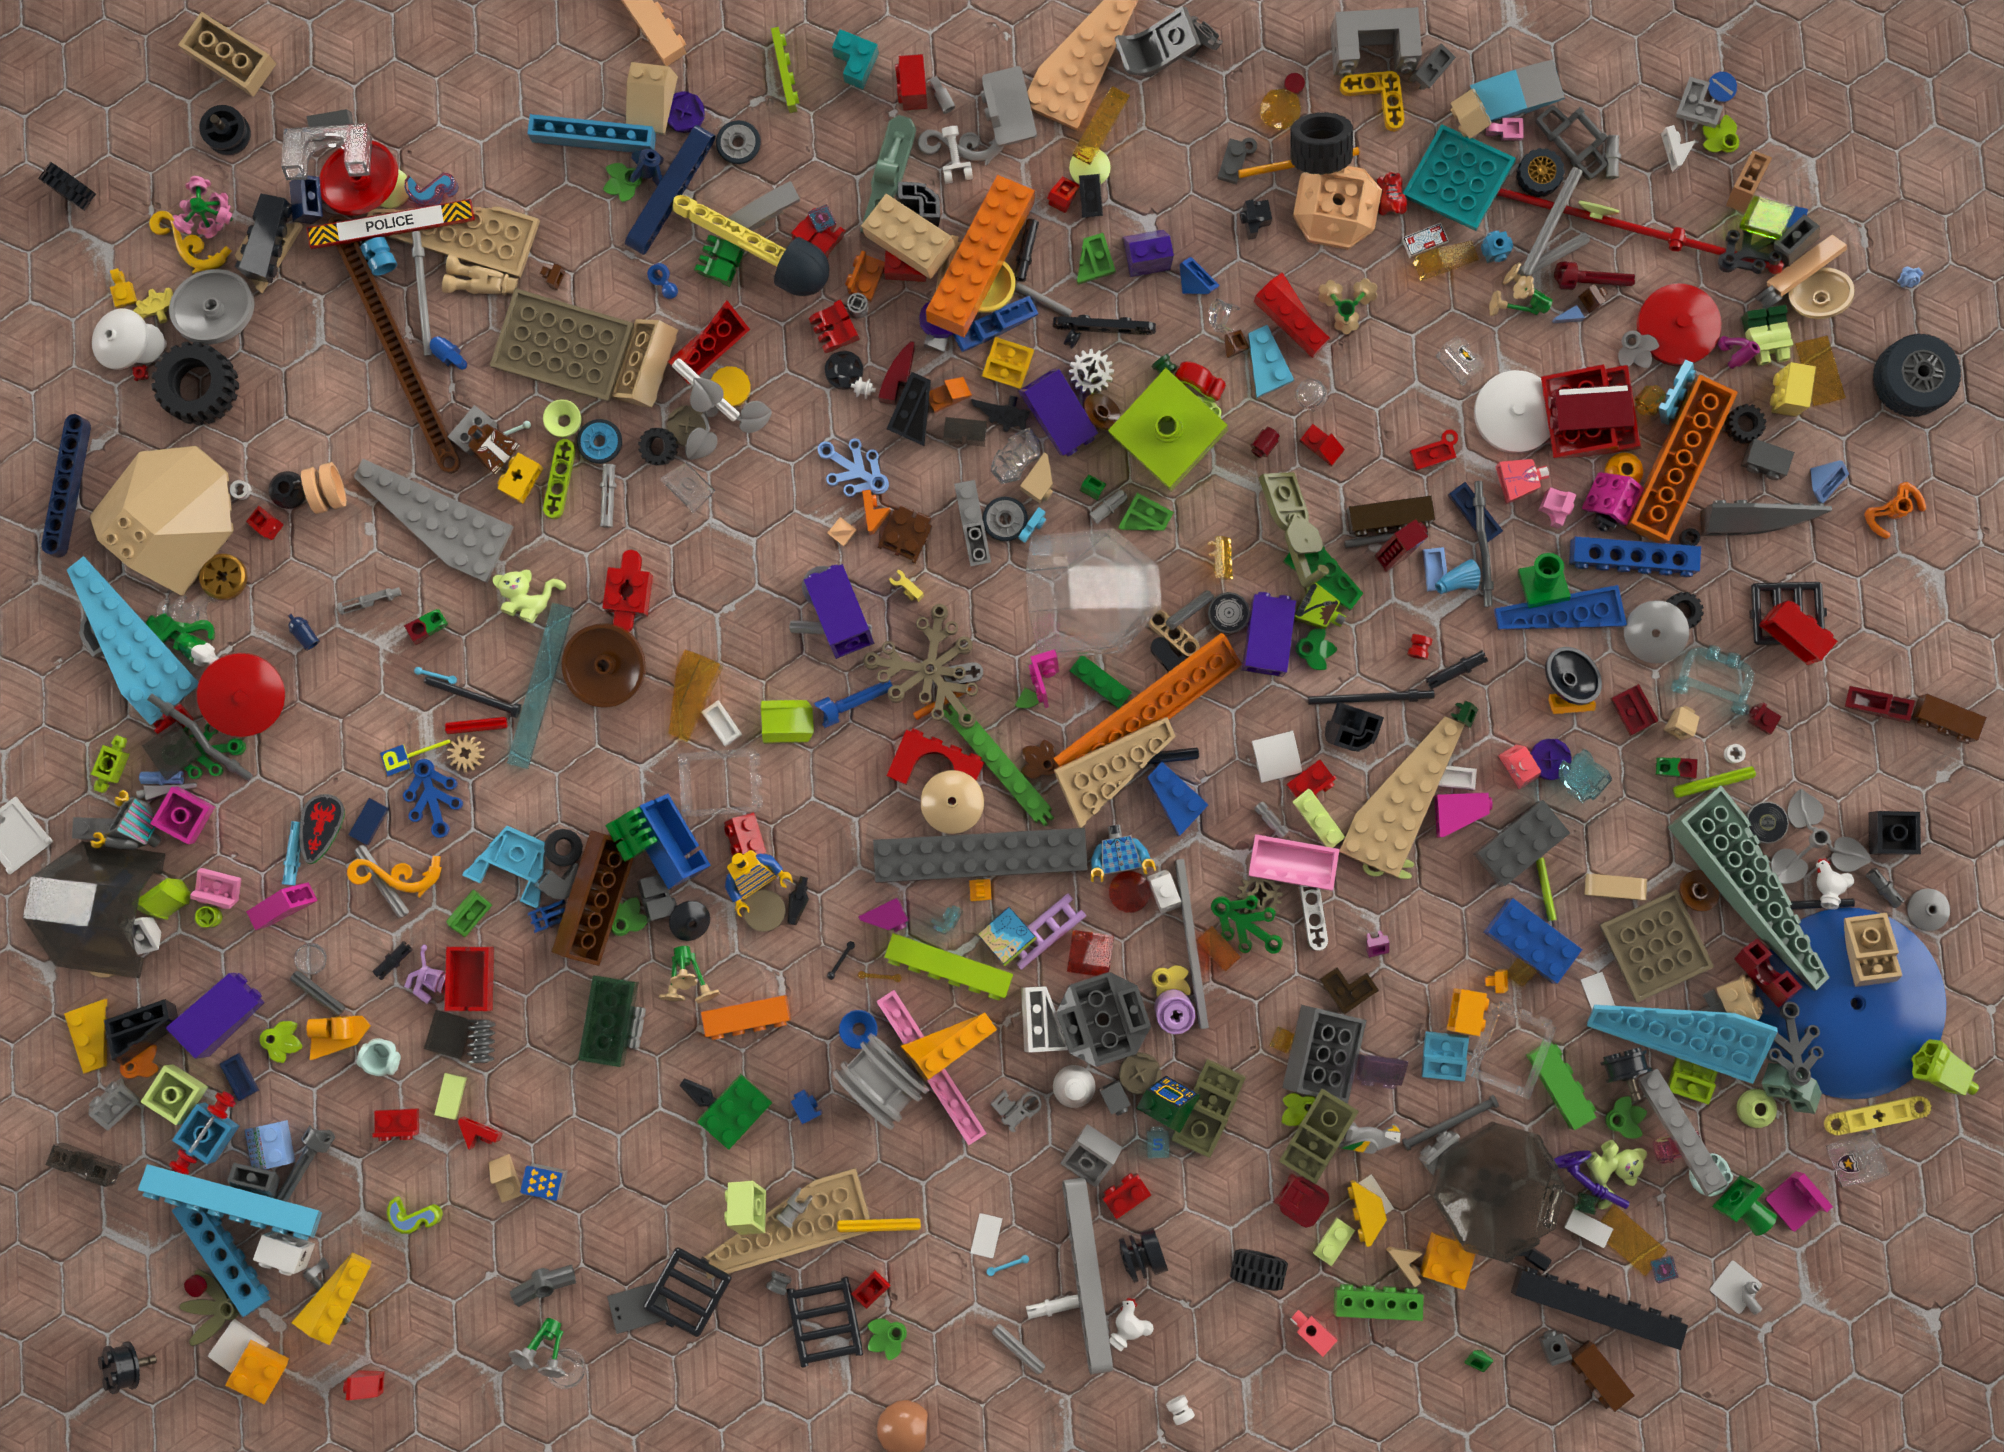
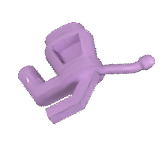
[404,945,445,1004]

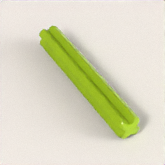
[1673,766,1756,798]

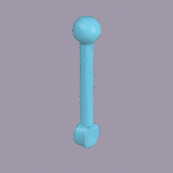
[414,667,457,684]
[987,1255,1029,1276]

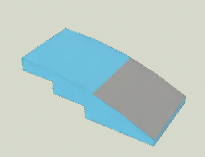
[1470,60,1565,122]

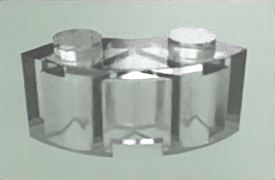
[991,428,1041,484]

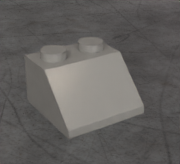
[1060,1124,1123,1187]

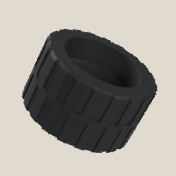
[1290,112,1353,175]

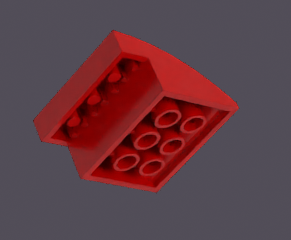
[1541,364,1642,459]

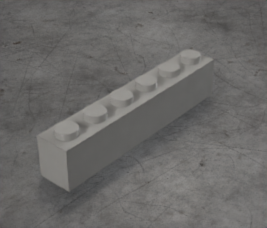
[1637,1068,1728,1197]

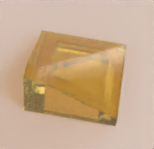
[1508,958,1537,987]

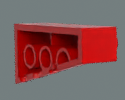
[1253,272,1330,358]
[667,300,750,384]

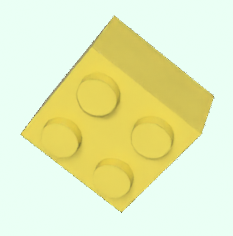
[1770,362,1816,417]

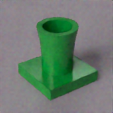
[1518,553,1571,608]
[1712,1175,1777,1236]

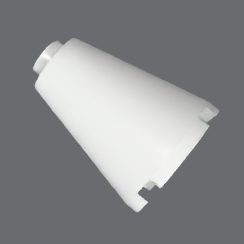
[1053,1065,1095,1108]

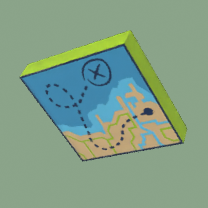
[978,907,1037,966]

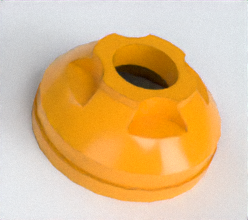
[1604,453,1643,483]

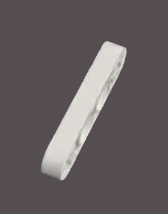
[1299,885,1328,950]

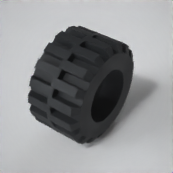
[1230,1249,1288,1291]

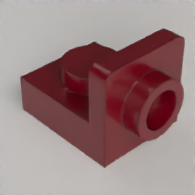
[1747,702,1782,735]

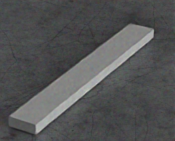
[1175,859,1209,1029]

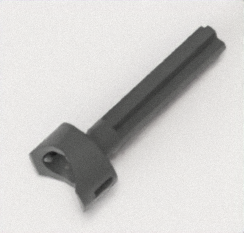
[276,1125,335,1202]

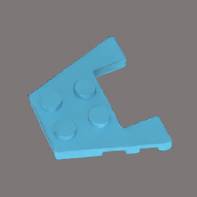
[462,826,545,909]

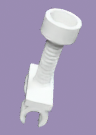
[942,126,973,184]

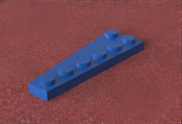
[1494,585,1627,630]

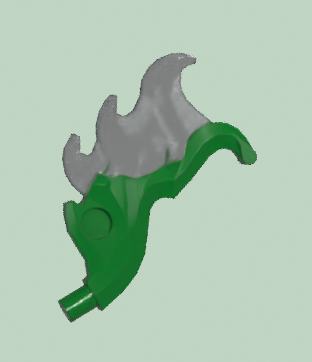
[146,594,218,643]

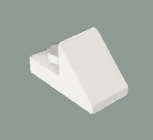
[1661,125,1695,173]

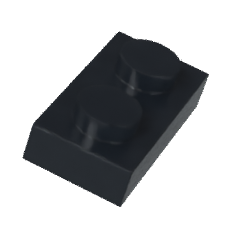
[1079,174,1103,218]

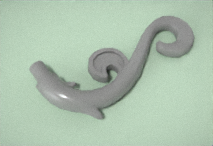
[918,130,1004,165]

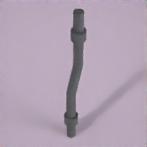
[1473,481,1494,607]
[147,693,253,782]

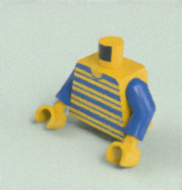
[725,850,793,917]

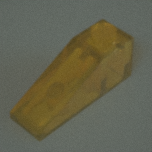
[1414,240,1479,281]

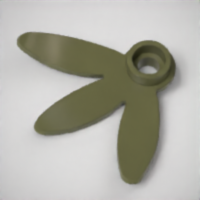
[179,1269,240,1346]

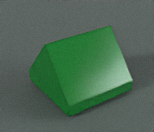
[1080,475,1106,501]

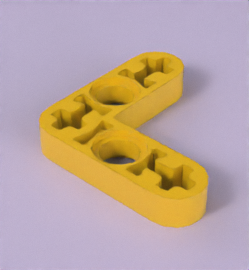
[1339,71,1405,132]

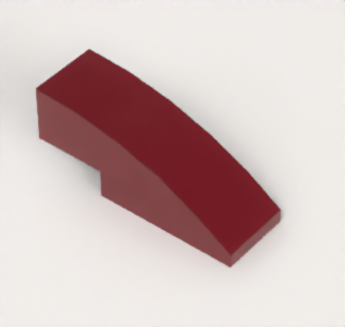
[878,341,915,405]
[1845,686,1915,724]

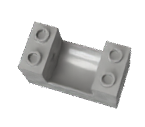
[1330,7,1422,77]

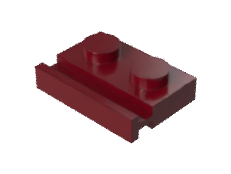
[1610,684,1659,736]

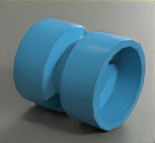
[360,237,398,276]

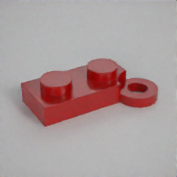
[1409,429,1458,471]

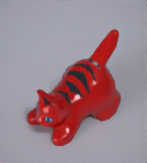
[1377,172,1407,215]

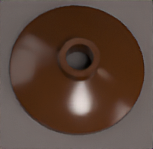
[1083,393,1121,430]
[1679,870,1720,912]

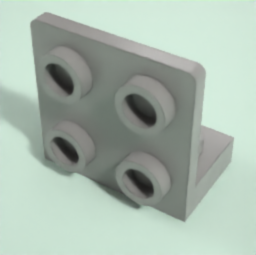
[1418,1130,1468,1179]

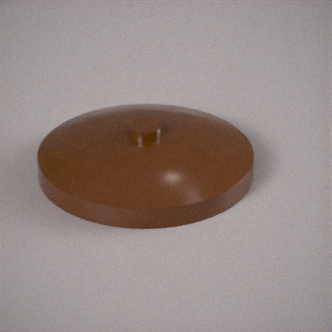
[562,623,646,708]

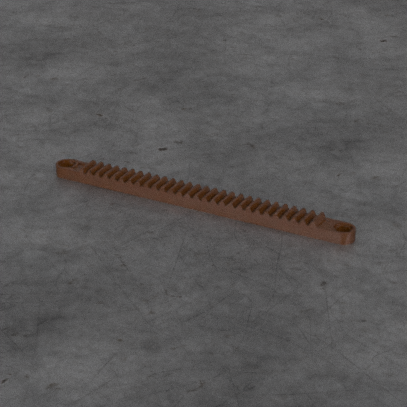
[327,214,461,474]

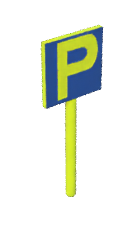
[380,739,451,776]

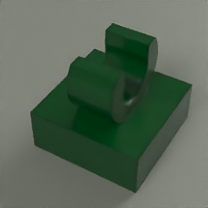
[1451,701,1479,728]

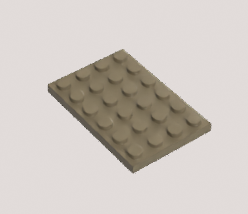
[490,288,634,402]

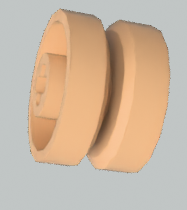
[301,462,347,514]

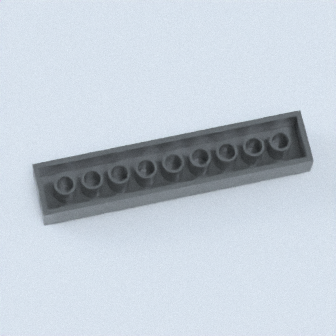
[873,828,1087,883]

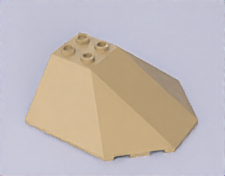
[90,446,234,596]

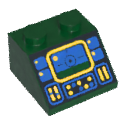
[1136,1076,1200,1133]

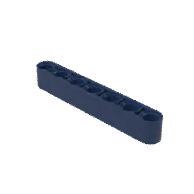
[625,125,716,255]
[41,414,91,558]

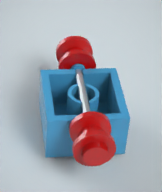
[169,1091,240,1175]

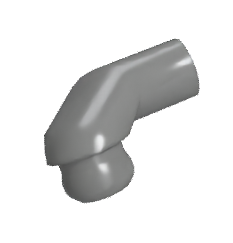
[1742,1282,1762,1315]

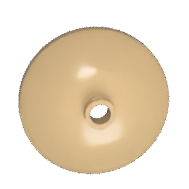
[1789,268,1855,319]
[921,770,984,834]

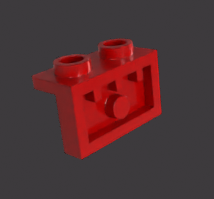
[1286,759,1337,798]
[372,1108,419,1141]
[1102,1173,1151,1219]

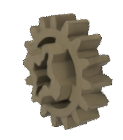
[1236,875,1283,916]

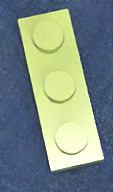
[1293,789,1345,848]

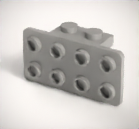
[980,66,1037,147]

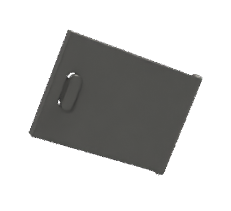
[607,1281,670,1334]

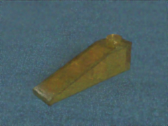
[669,649,723,742]

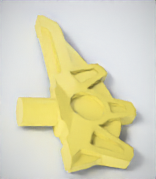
[133,288,173,323]

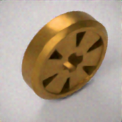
[199,554,247,600]

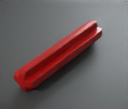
[445,717,508,734]

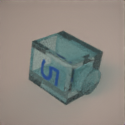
[1146,1126,1169,1158]

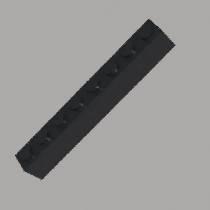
[1511,1266,1688,1350]

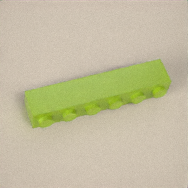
[885,933,1013,1001]

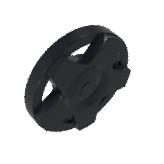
[825,351,863,390]

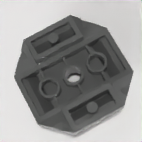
[1056,972,1151,1067]

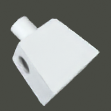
[1147,869,1181,914]

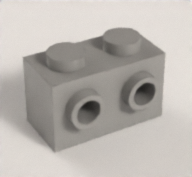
[448,405,498,456]

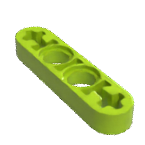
[543,439,576,519]

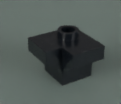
[1240,199,1272,240]

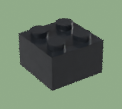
[1868,811,1921,855]

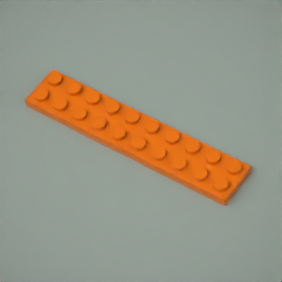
[1053,633,1242,767]

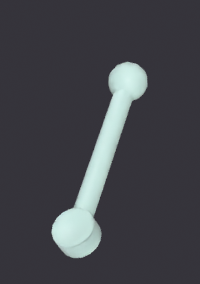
[503,421,531,435]

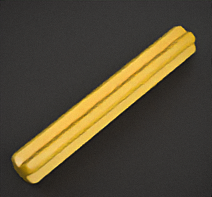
[836,1218,921,1232]

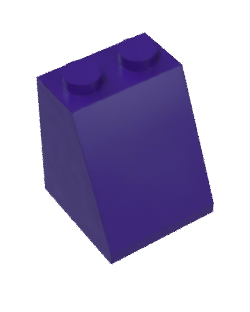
[1123,230,1174,277]

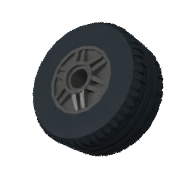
[1873,334,1961,417]

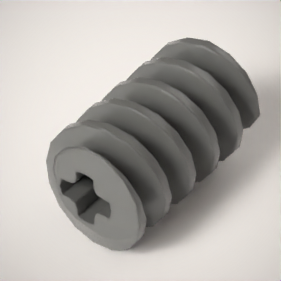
[467,1019,496,1063]

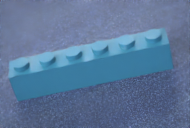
[527,114,656,153]

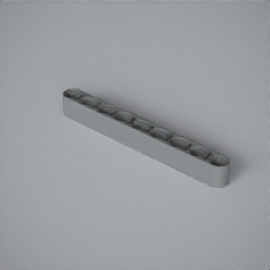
[1062,1177,1113,1375]

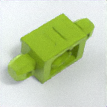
[91,735,130,793]

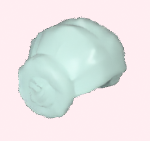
[356,1038,401,1077]

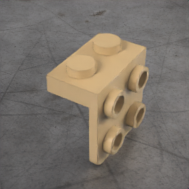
[1716,974,1764,1020]

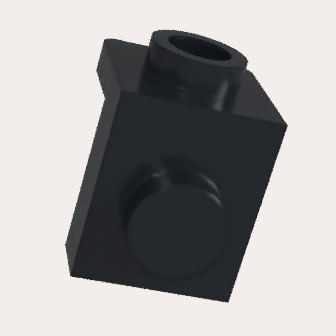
[1592,513,1617,533]

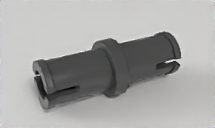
[1865,868,1905,908]

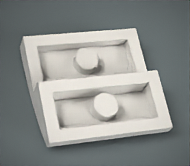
[1252,731,1302,783]

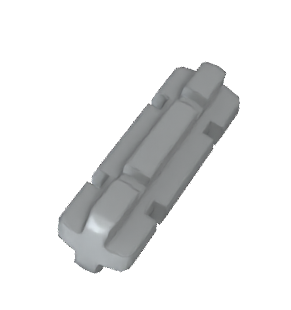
[1254,802,1288,838]
[627,1007,646,1049]

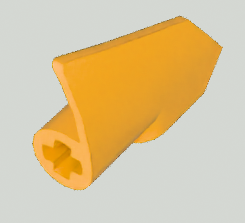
[306,1015,371,1060]

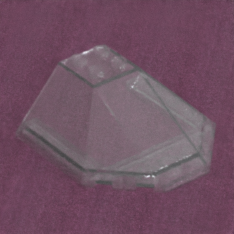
[1026,528,1161,658]

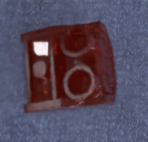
[1067,930,1114,976]

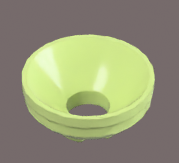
[543,399,581,438]
[1736,1089,1777,1128]

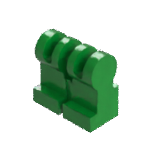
[694,235,745,287]
[605,807,658,861]

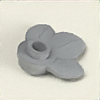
[1618,331,1659,368]

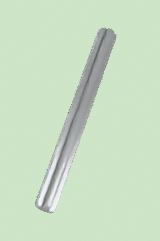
[1520,167,1582,277]

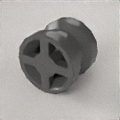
[1755,285,1782,309]
[766,1270,792,1295]

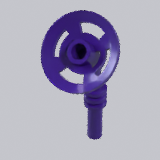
[1549,1150,1629,1209]

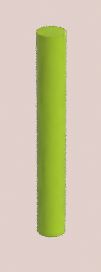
[1536,857,1557,921]

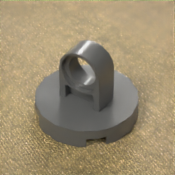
[1186,16,1223,58]

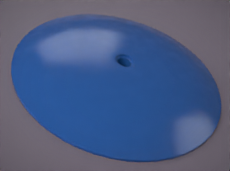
[1755,907,1946,1099]

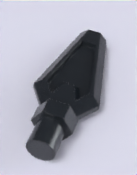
[788,876,809,925]
[679,1078,717,1108]

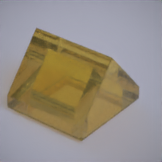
[1269,1026,1294,1054]

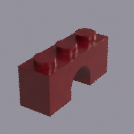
[1734,938,1802,1008]

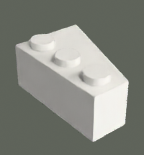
[1021,986,1068,1052]

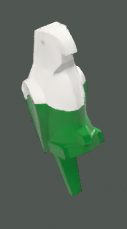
[170,632,218,667]

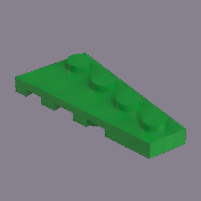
[1283,546,1363,611]

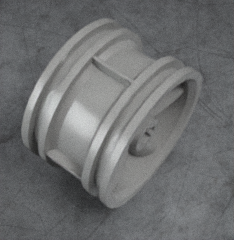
[833,1033,929,1130]

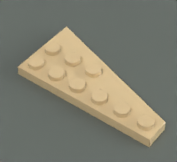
[1054,717,1176,828]

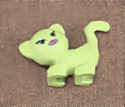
[493,570,566,624]
[1585,1140,1647,1210]

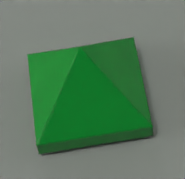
[1464,1350,1493,1372]

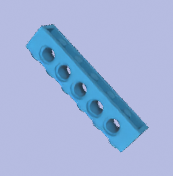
[172,1203,271,1317]

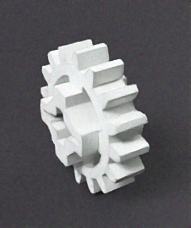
[1069,349,1114,395]

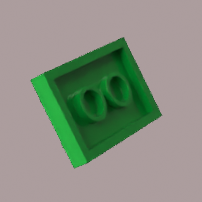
[697,1073,773,1150]

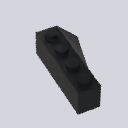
[235,193,292,283]

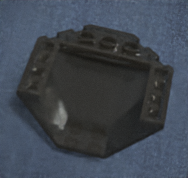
[23,841,165,979]

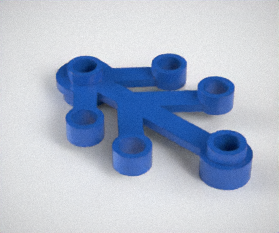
[403,759,463,838]

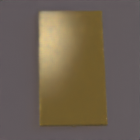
[1795,335,1846,407]
[1600,1204,1667,1276]

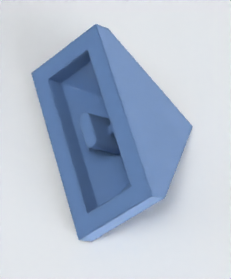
[1810,460,1849,503]

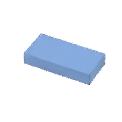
[1422,547,1447,592]

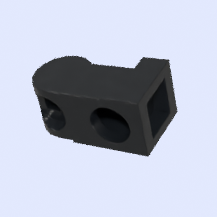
[1150,637,1187,672]

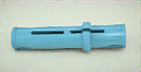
[282,821,301,886]

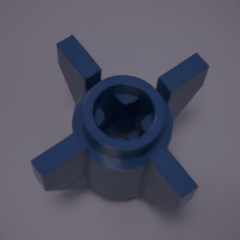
[630,149,664,186]

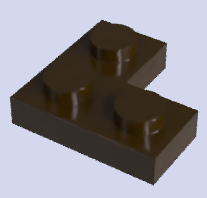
[1319,967,1379,1015]

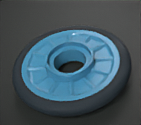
[577,419,622,464]

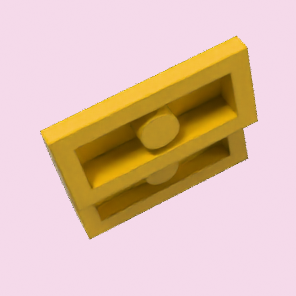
[982,337,1035,389]

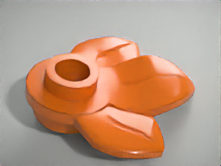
[120,1044,159,1079]

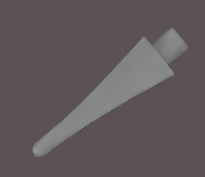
[136,783,197,801]

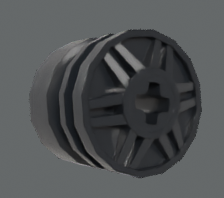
[1119,1227,1168,1283]

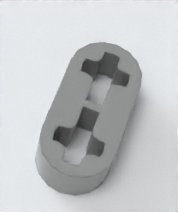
[944,662,983,684]

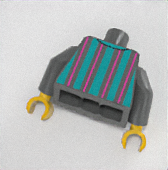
[91,790,161,850]

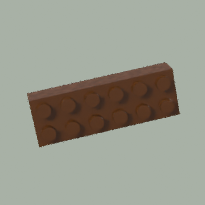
[551,830,634,966]

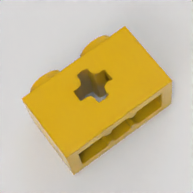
[497,453,544,504]

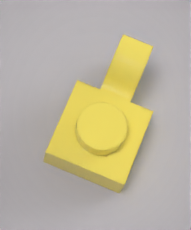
[889,570,924,602]

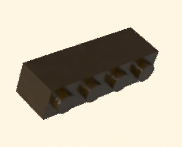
[1346,495,1435,537]

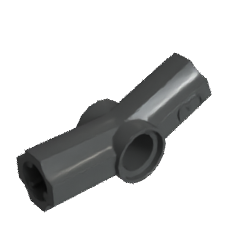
[510,1265,576,1307]

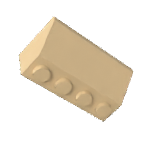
[611,319,678,407]

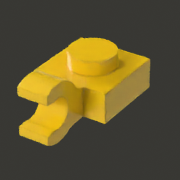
[110,268,137,308]

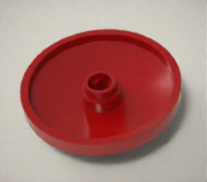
[319,140,399,216]
[1637,283,1721,366]
[197,653,285,737]

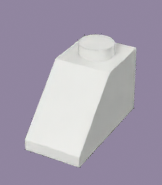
[121,917,161,955]

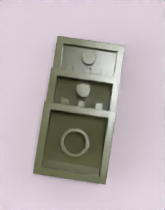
[1171,1059,1246,1158]
[1279,1089,1359,1184]

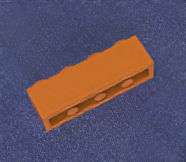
[701,995,791,1040]

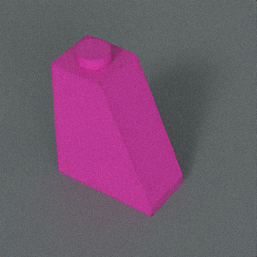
[1434,793,1493,838]
[246,882,318,930]

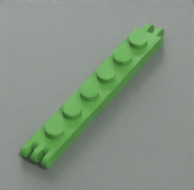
[943,698,1054,826]

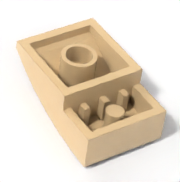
[1844,913,1902,987]

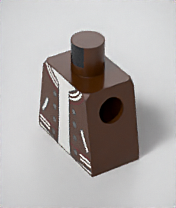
[468,424,520,475]

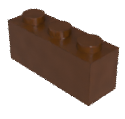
[1911,694,1987,744]
[1570,1340,1635,1412]

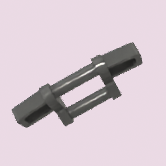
[1536,105,1609,181]

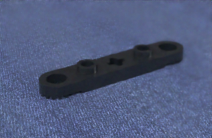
[1052,315,1156,335]

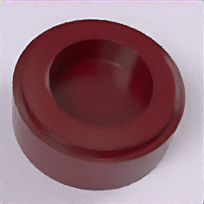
[1284,73,1305,95]
[184,1275,207,1297]

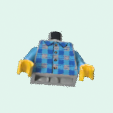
[1091,825,1156,882]

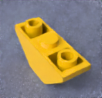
[1347,1180,1387,1247]

